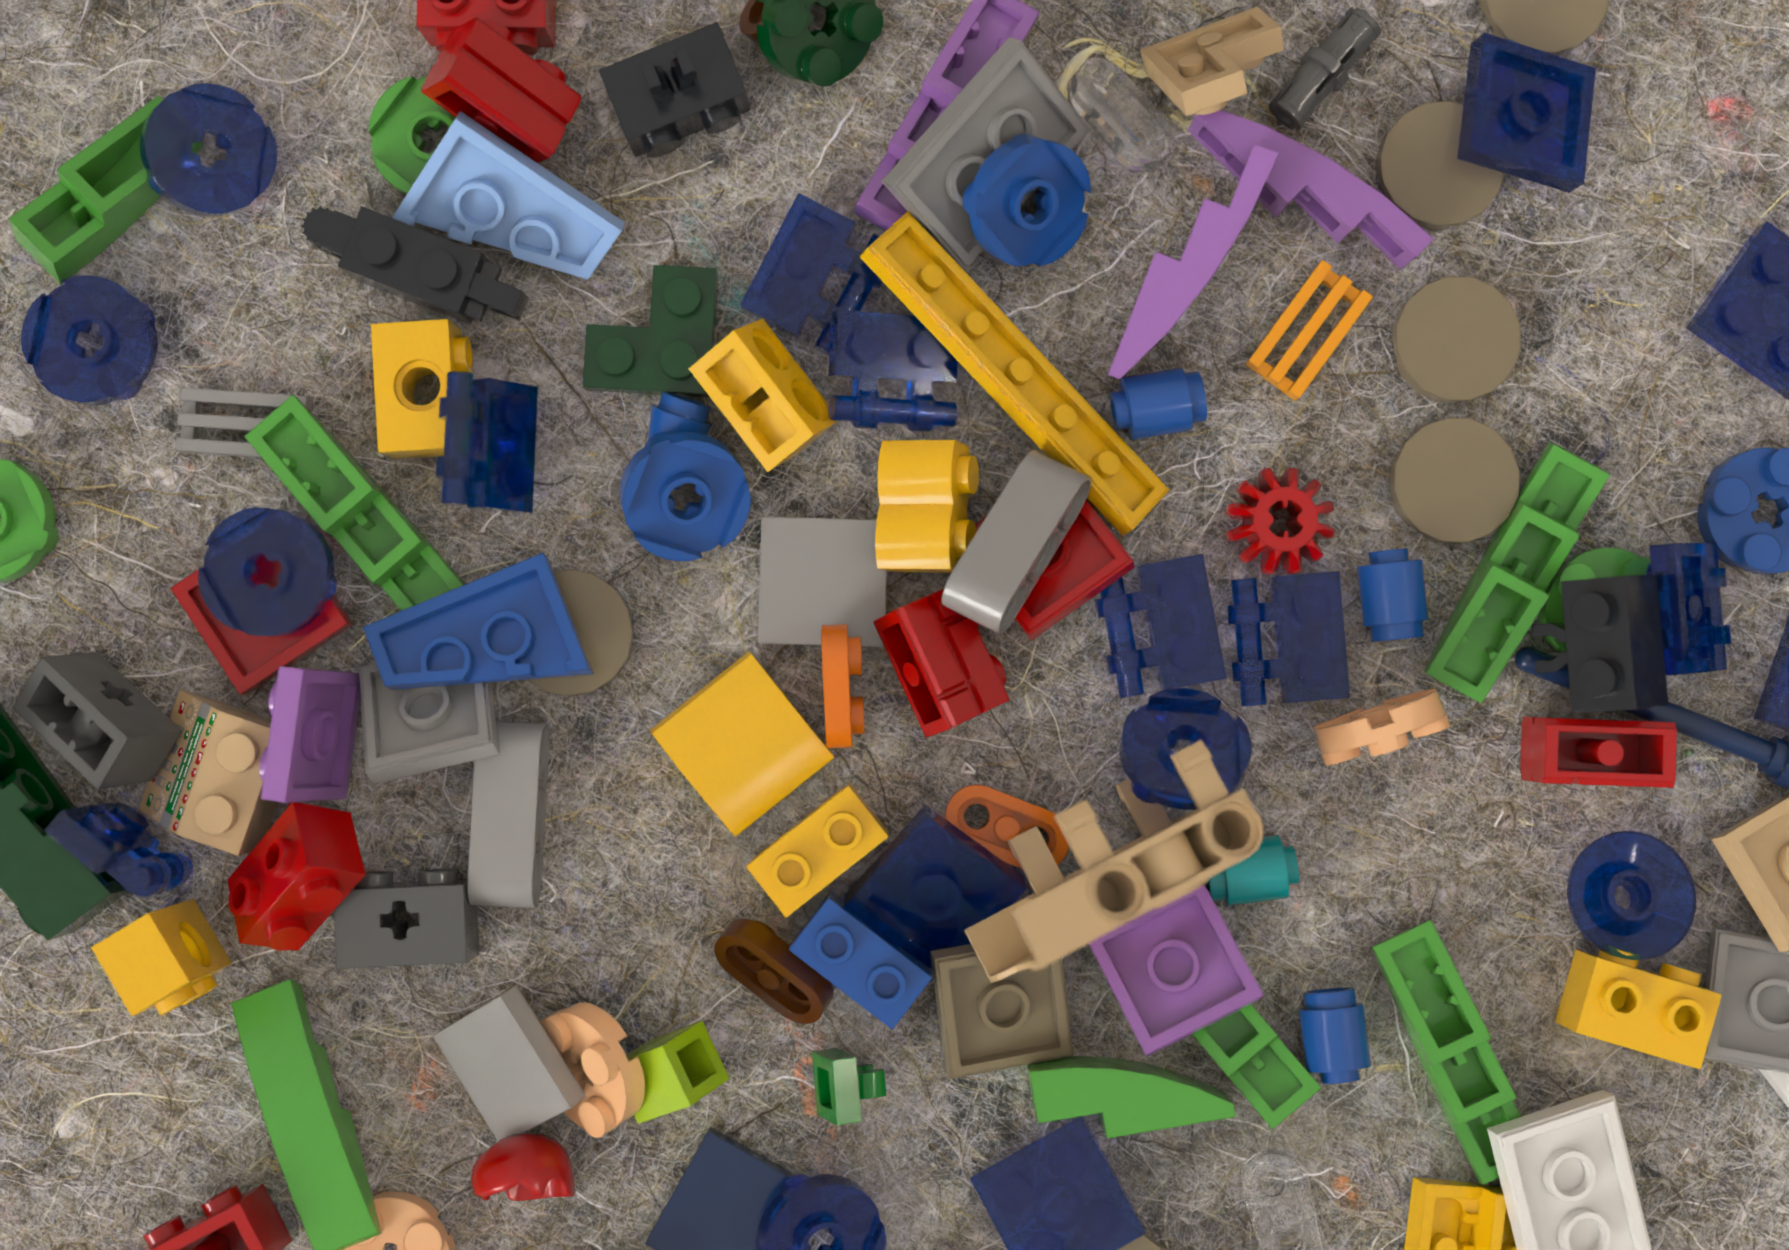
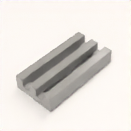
[175,387,313,458]

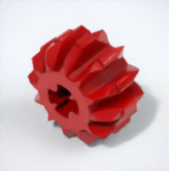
[1225,468,1335,575]

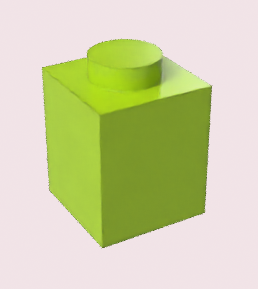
[626,1020,730,1124]

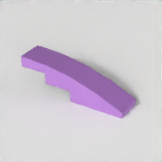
[854,0,1040,231]
[1187,110,1434,270]
[1108,144,1279,379]

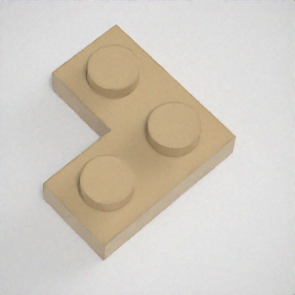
[1140,6,1285,116]

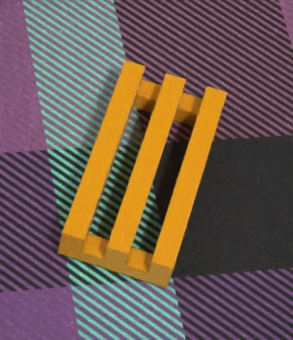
[1245,259,1373,401]

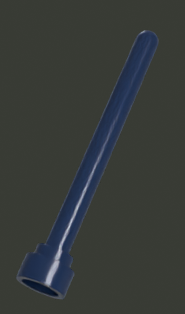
[1515,647,1789,790]

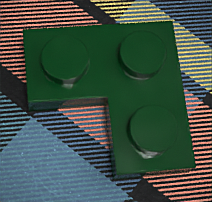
[583,265,719,398]

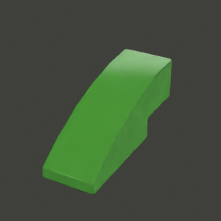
[8,95,204,285]
[1026,1056,1236,1139]

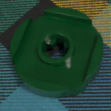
[756,0,883,87]

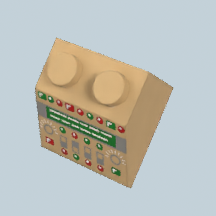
[138,690,278,856]

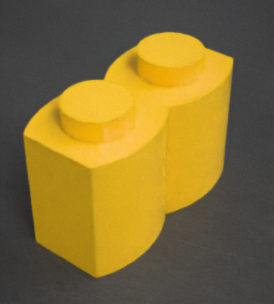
[875,440,979,573]

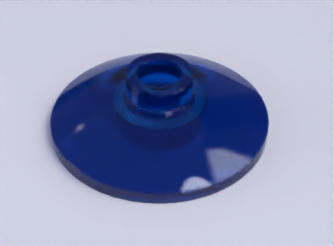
[1567,831,1696,960]

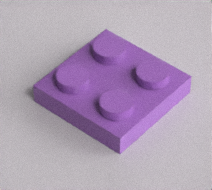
[259,666,361,803]
[1088,885,1264,1057]

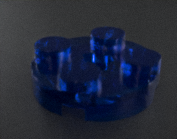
[140,83,277,217]
[21,275,158,405]
[198,507,337,637]
[1119,688,1252,810]
[755,1174,886,1250]

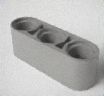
[942,450,1092,635]
[467,721,549,909]

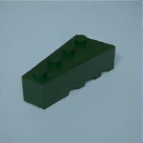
[0,704,135,941]

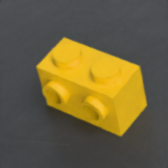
[1555,944,1722,1070]

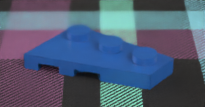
[363,553,594,690]

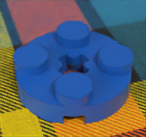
[963,133,1091,267]
[619,432,751,561]
[1697,447,1789,575]

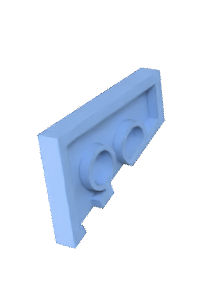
[392,111,625,280]

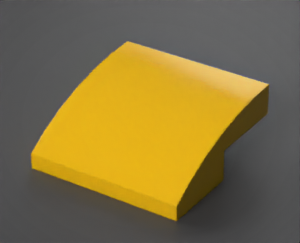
[650,650,835,837]
[1404,1177,1517,1250]

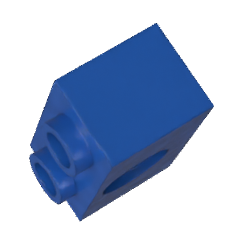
[789,890,932,1030]

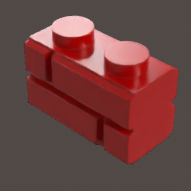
[420,17,582,163]
[873,589,1010,738]
[1520,717,1677,788]

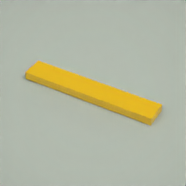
[860,211,1170,536]

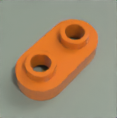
[821,624,865,749]
[945,784,1069,869]

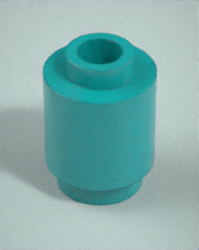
[1205,835,1299,906]

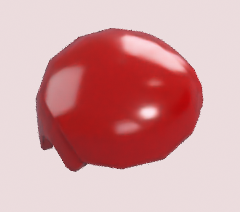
[471,1133,576,1201]

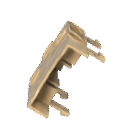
[964,740,1263,983]

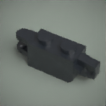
[301,206,529,324]

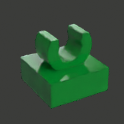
[812,1048,886,1126]

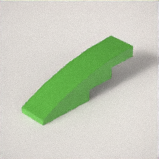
[244,395,466,611]
[1424,441,1610,704]
[1371,920,1521,1185]
[231,979,382,1250]
[1192,1004,1321,1130]

